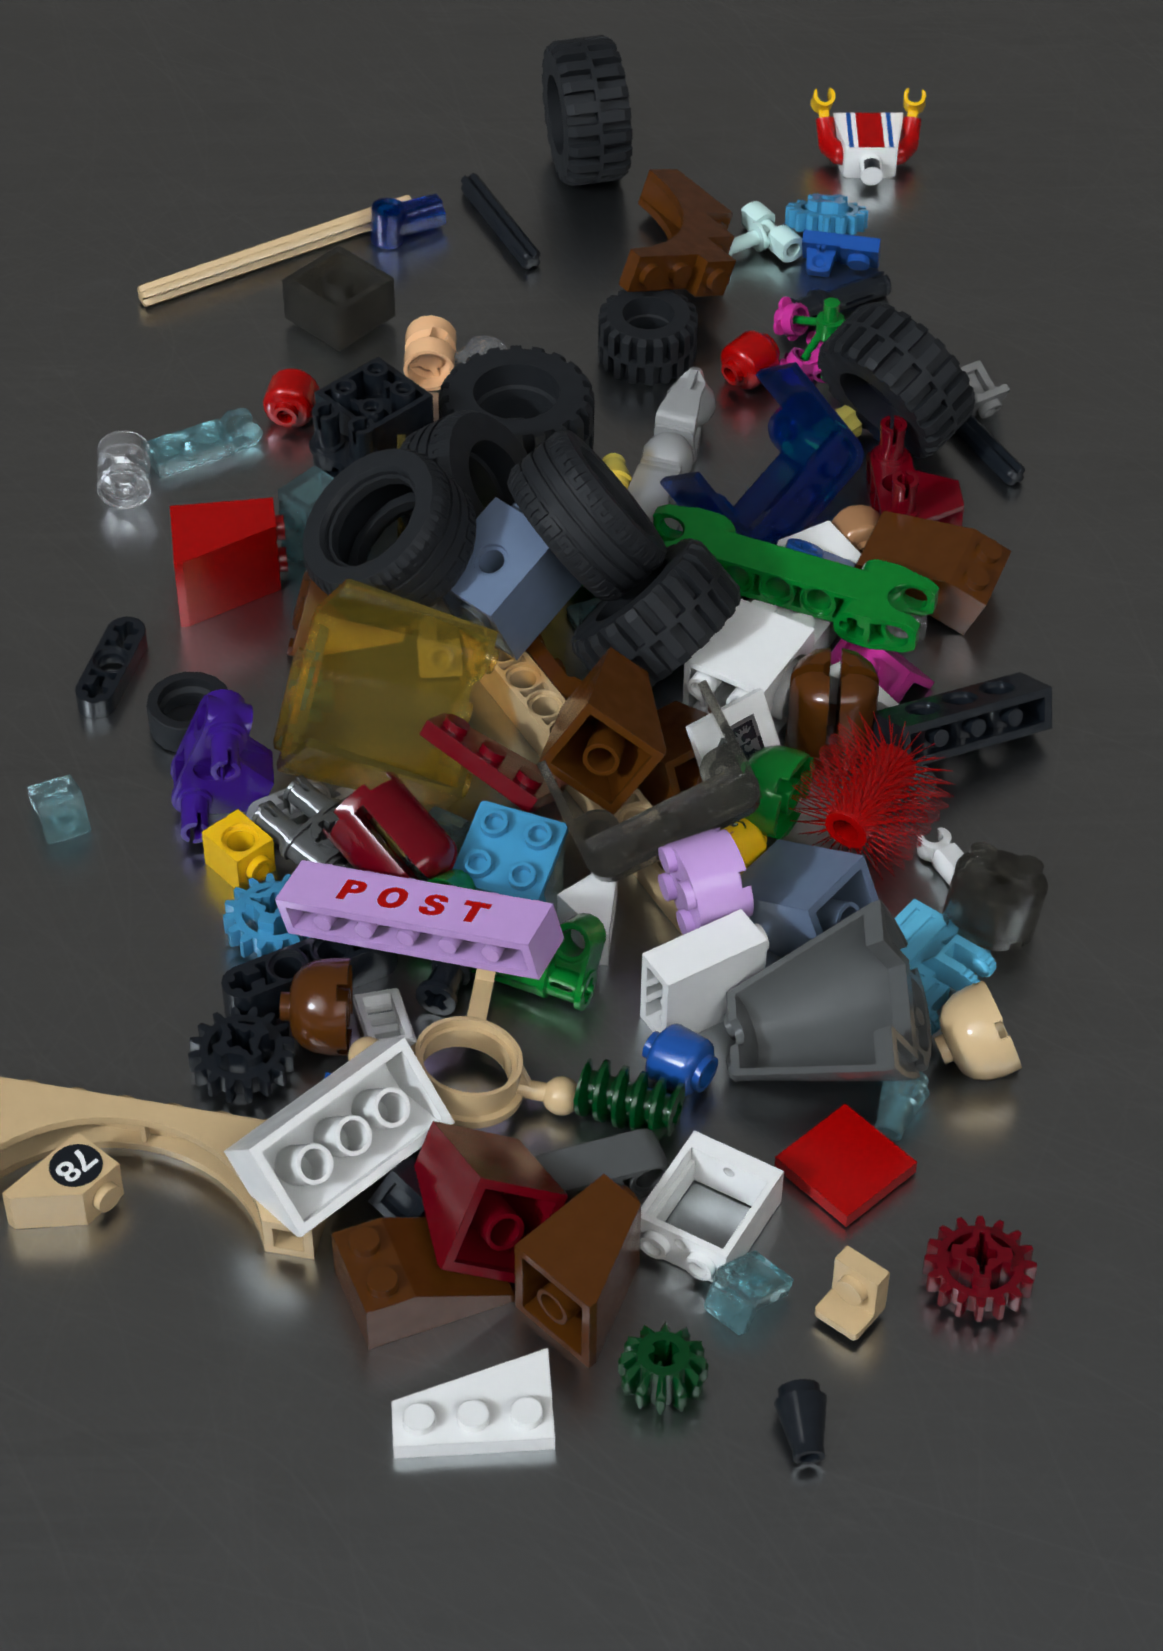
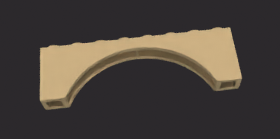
[0,1077,327,1260]

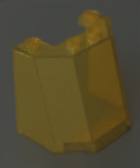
[273,579,499,810]

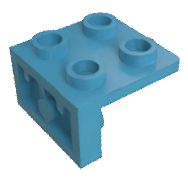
[453,801,568,902]

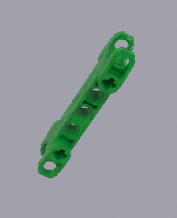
[653,504,939,653]

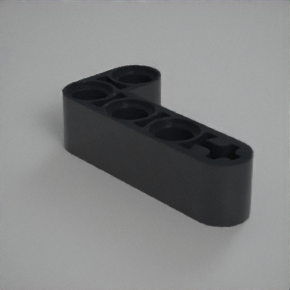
[221,938,398,1019]

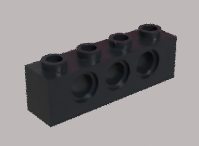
[873,672,1052,766]

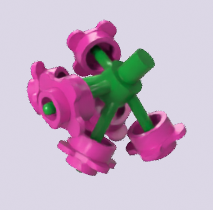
[773,296,882,384]

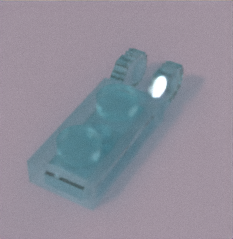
[143,407,264,478]

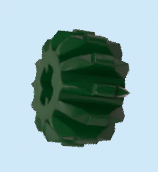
[618,1321,709,1416]

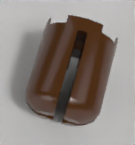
[785,647,879,777]

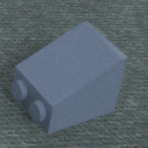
[741,839,879,958]

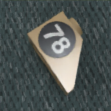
[2,1132,124,1229]

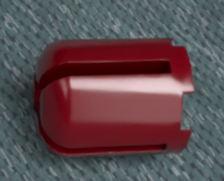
[323,772,458,881]

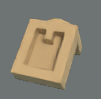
[815,1245,890,1341]

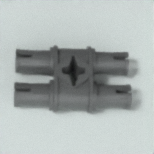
[252,775,349,868]

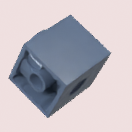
[442,497,582,660]

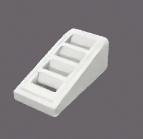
[353,988,417,1047]

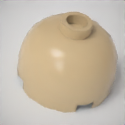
[934,981,1022,1081]

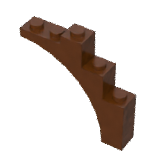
[619,169,736,297]

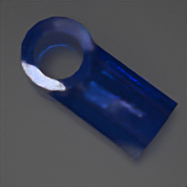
[370,193,446,249]

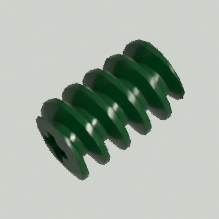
[574,1058,685,1140]

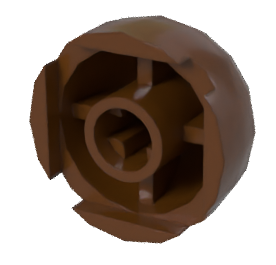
[280,958,353,1056]

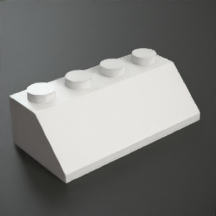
[224,1037,455,1237]

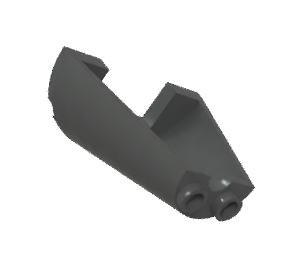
[724,900,932,1082]

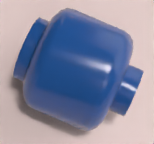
[642,1024,718,1096]

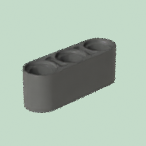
[534,1129,669,1205]

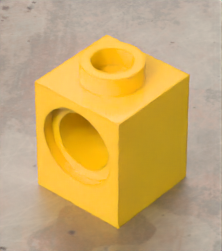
[202,809,276,890]

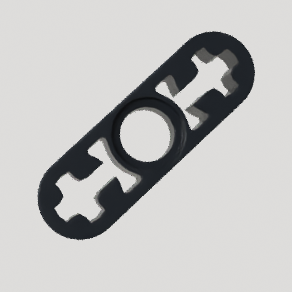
[75,616,148,718]

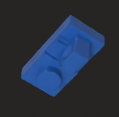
[802,230,881,277]

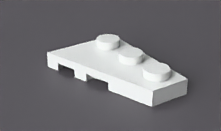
[391,1348,555,1459]

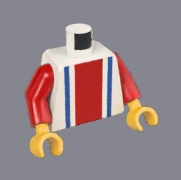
[810,87,926,185]

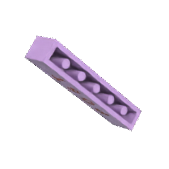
[275,860,564,980]

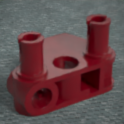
[865,415,964,526]

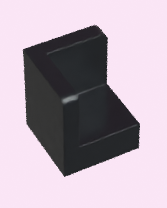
[368,1147,425,1217]

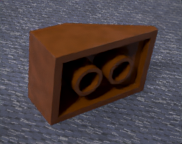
[854,511,1011,635]
[331,1217,515,1350]

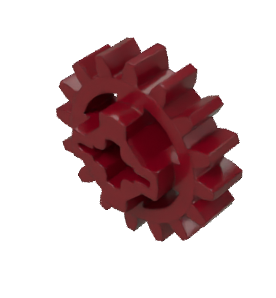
[922,1216,1037,1322]

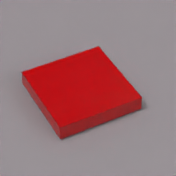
[774,1104,917,1227]

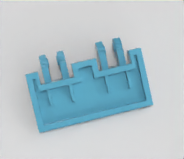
[894,898,997,1035]

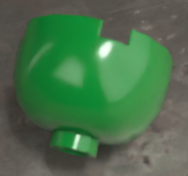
[730,745,815,840]

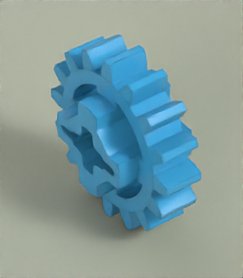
[785,193,868,235]
[223,873,311,958]

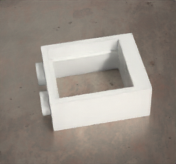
[640,1130,784,1288]

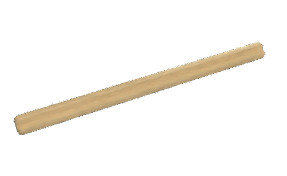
[137,195,416,307]

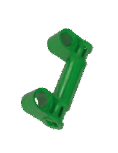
[427,869,606,1011]

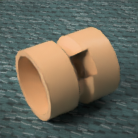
[403,315,457,391]

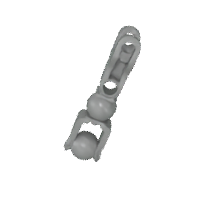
[627,367,716,530]

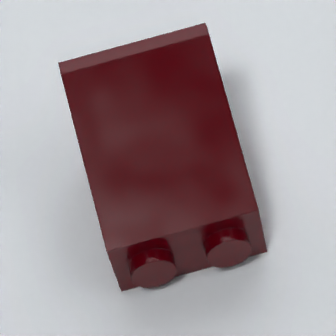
[414,1121,568,1283]

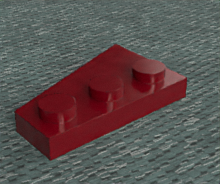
[419,713,568,813]

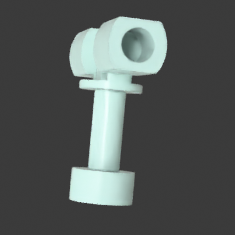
[729,201,803,262]

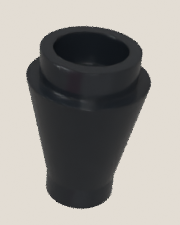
[774,1379,827,1464]

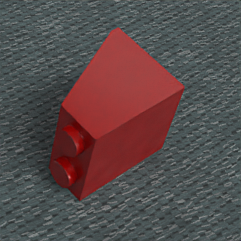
[170,497,288,627]

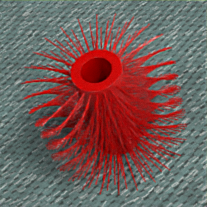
[789,711,956,880]

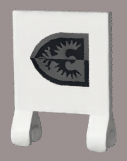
[686,688,802,825]

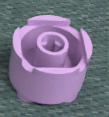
[658,827,754,935]

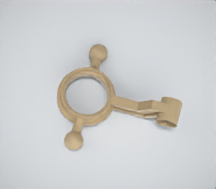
[348,968,577,1129]

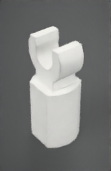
[916,827,983,897]

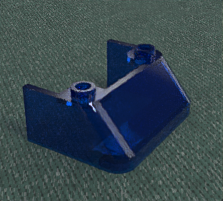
[659,362,864,545]

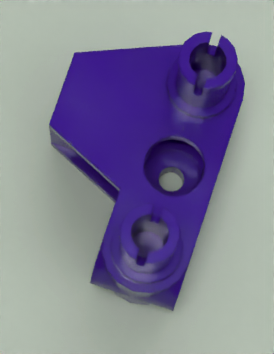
[170,689,274,843]

